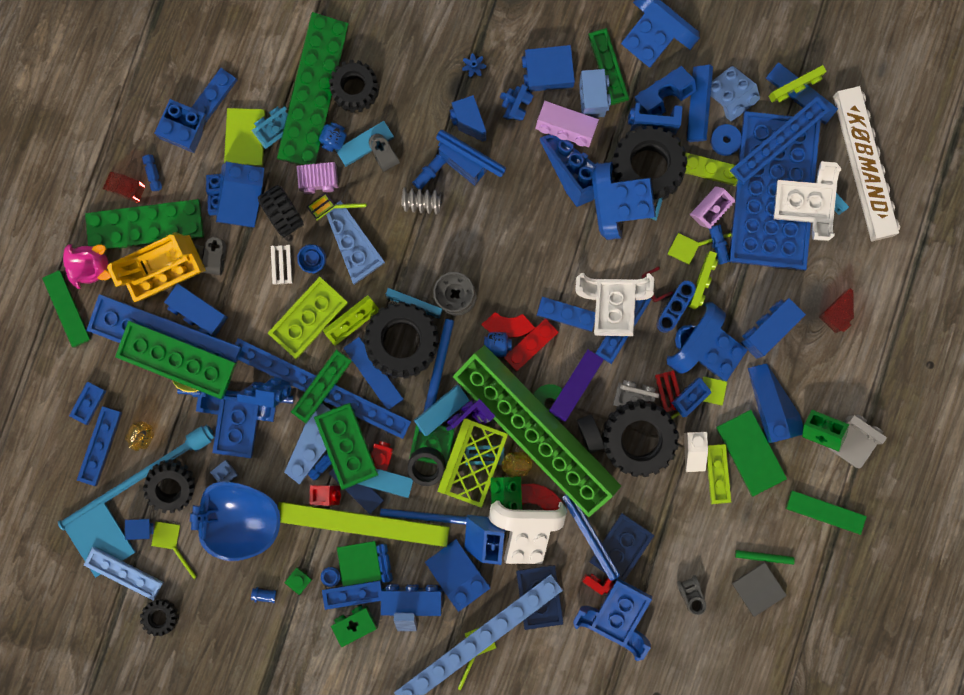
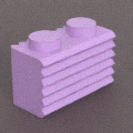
[297,162,339,194]
[690,186,735,229]

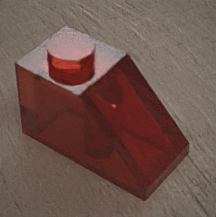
[103,172,146,203]
[819,288,854,333]

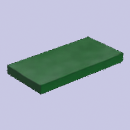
[314,403,379,490]
[716,410,787,497]

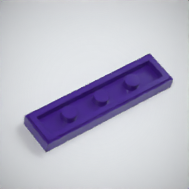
[549,349,604,422]

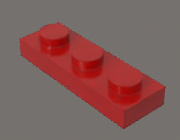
[503,319,559,372]

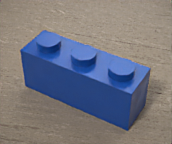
[164,283,228,336]

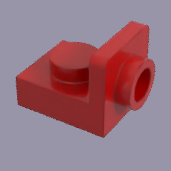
[371,441,394,471]
[309,485,341,506]
[581,574,613,595]

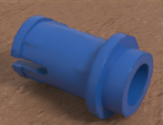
[251,587,276,603]

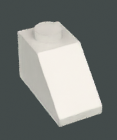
[684,432,708,472]

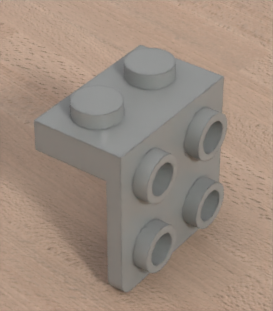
[613,380,659,406]
[829,414,887,468]

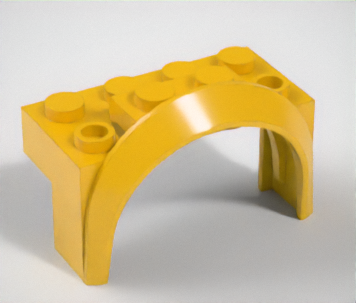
[107,232,206,303]

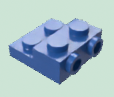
[237,377,291,408]

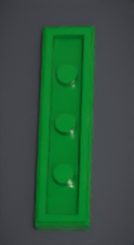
[588,28,629,106]
[42,270,91,348]
[291,349,352,424]
[785,490,867,535]

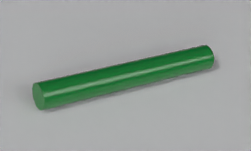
[735,550,795,565]

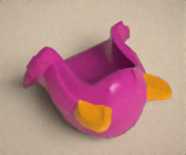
[63,244,111,289]

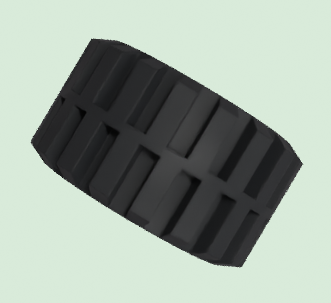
[329,60,379,113]
[258,184,304,238]
[143,460,195,513]

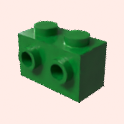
[490,477,522,510]

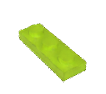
[768,65,827,103]
[685,153,737,186]
[688,251,718,309]
[323,295,379,346]
[707,444,731,504]

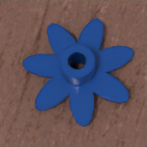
[462,53,486,77]

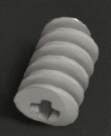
[401,187,442,215]

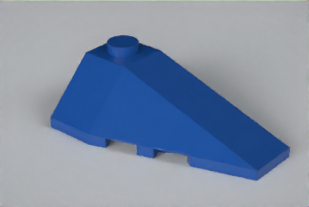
[748,364,804,443]

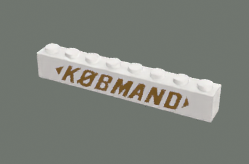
[833,86,900,242]

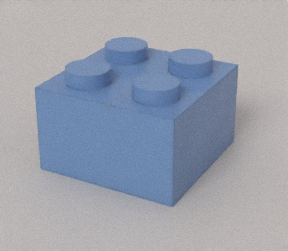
[579,69,611,118]

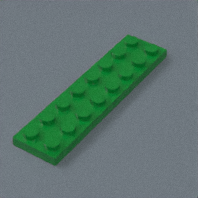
[276,12,349,166]

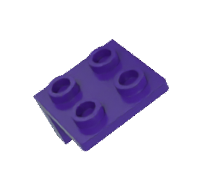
[446,399,495,431]

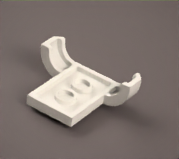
[773,161,841,241]
[575,273,654,336]
[488,501,567,564]

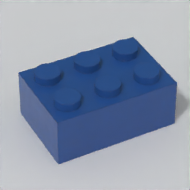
[740,298,806,359]
[381,584,442,616]

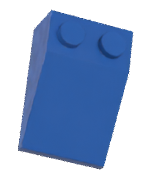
[216,162,264,228]
[425,539,491,612]

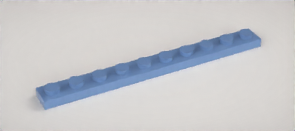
[394,574,563,695]

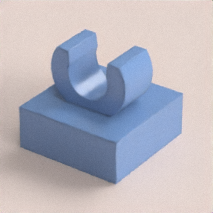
[210,460,238,482]

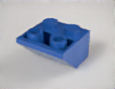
[154,99,206,153]
[464,515,505,565]

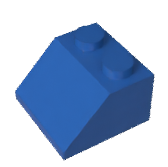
[449,95,486,142]

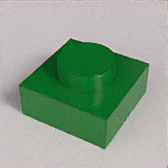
[284,567,313,595]

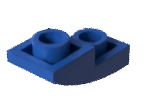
[206,174,221,216]

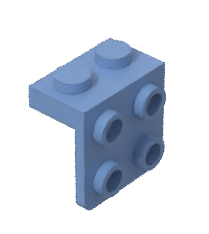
[711,66,760,121]

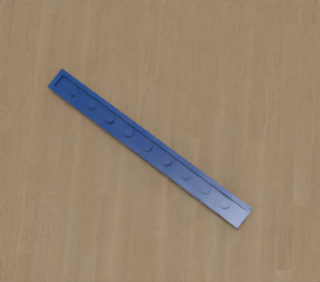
[235,338,411,439]

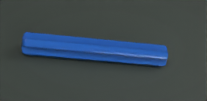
[436,130,506,177]

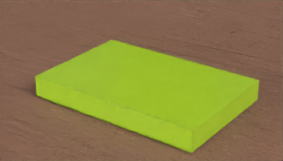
[224,108,266,167]

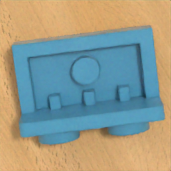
[251,106,287,149]

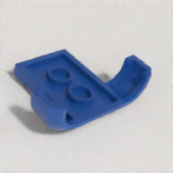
[621,0,700,68]
[592,162,656,240]
[667,302,748,381]
[196,393,276,458]
[573,578,652,661]

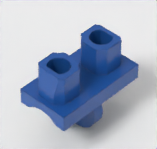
[500,84,533,121]

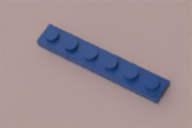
[730,96,830,185]

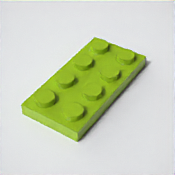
[268,277,348,360]

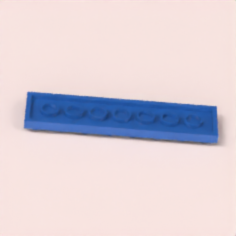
[86,294,242,384]

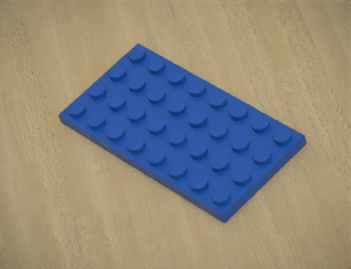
[729,111,821,271]

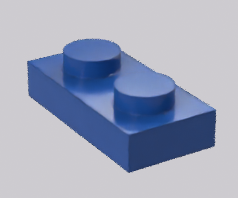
[671,378,712,417]
[69,382,106,425]

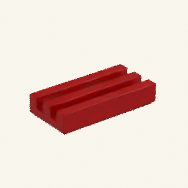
[655,370,680,412]

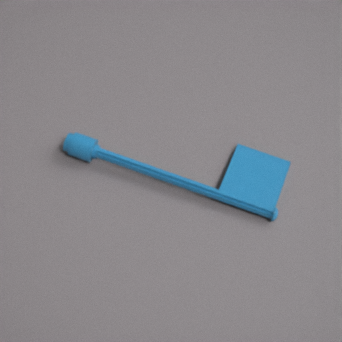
[58,425,215,578]

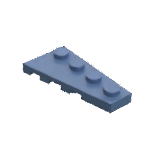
[326,200,385,285]
[284,403,331,484]

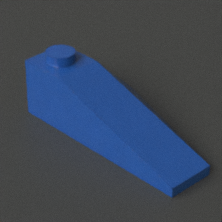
[540,134,613,207]

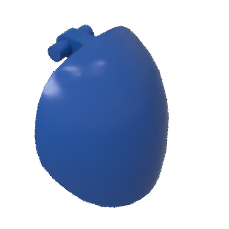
[190,482,280,561]

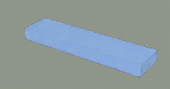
[84,547,164,601]

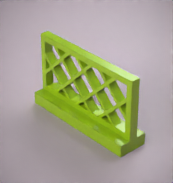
[437,418,508,508]

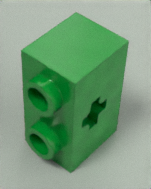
[802,410,849,452]
[331,605,378,648]

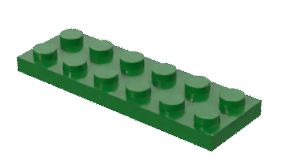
[85,199,204,250]
[115,321,237,399]

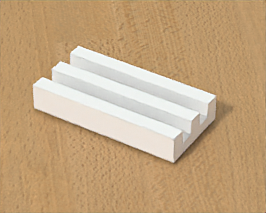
[271,245,293,285]

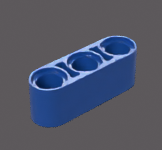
[656,281,696,333]

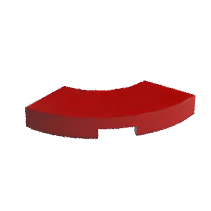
[481,312,535,338]
[521,483,563,510]

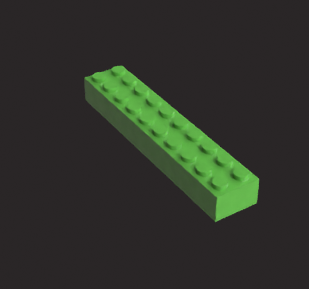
[453,345,621,517]

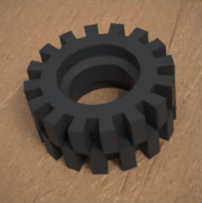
[140,599,179,636]

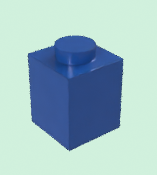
[125,519,153,540]

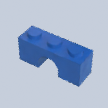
[635,66,697,116]

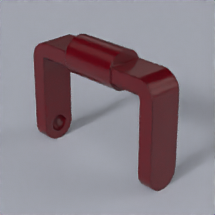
[641,266,673,302]

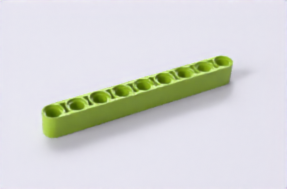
[278,502,450,547]

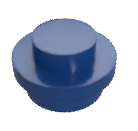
[321,567,340,587]

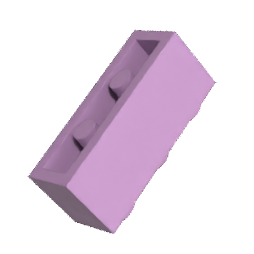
[535,101,599,147]

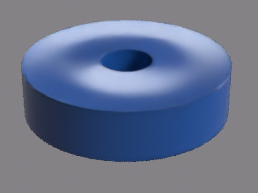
[710,124,742,156]

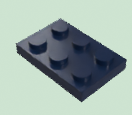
[589,513,654,581]
[516,565,563,630]

